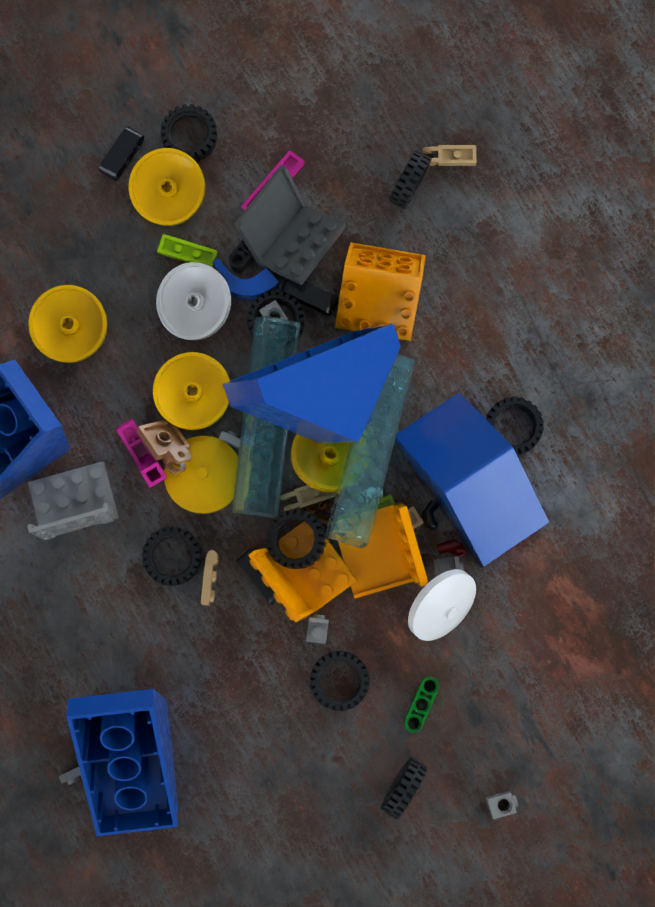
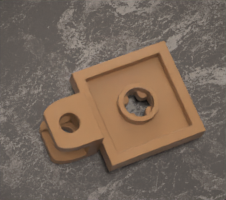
[136,420,191,474]

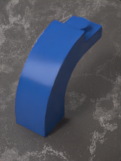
[212,258,279,300]

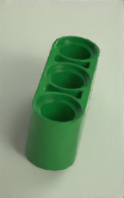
[404,677,439,733]

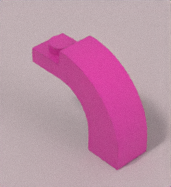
[116,418,167,488]

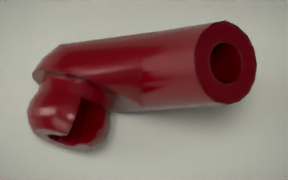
[436,540,466,557]

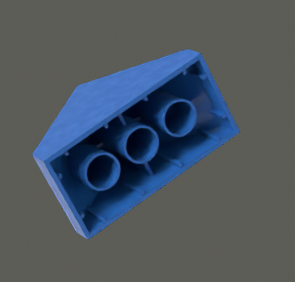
[223,324,401,443]
[0,359,70,499]
[393,393,549,568]
[66,689,178,836]

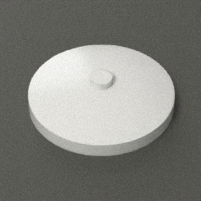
[156,262,231,340]
[408,569,476,641]

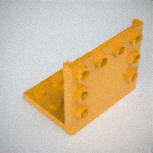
[335,242,426,341]
[332,502,428,599]
[248,522,358,622]

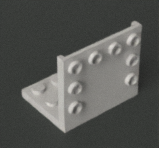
[27,461,119,540]

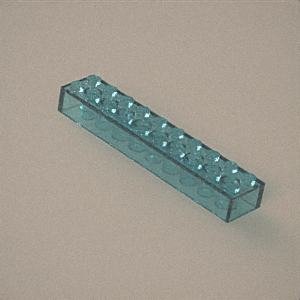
[232,316,300,518]
[325,354,415,548]

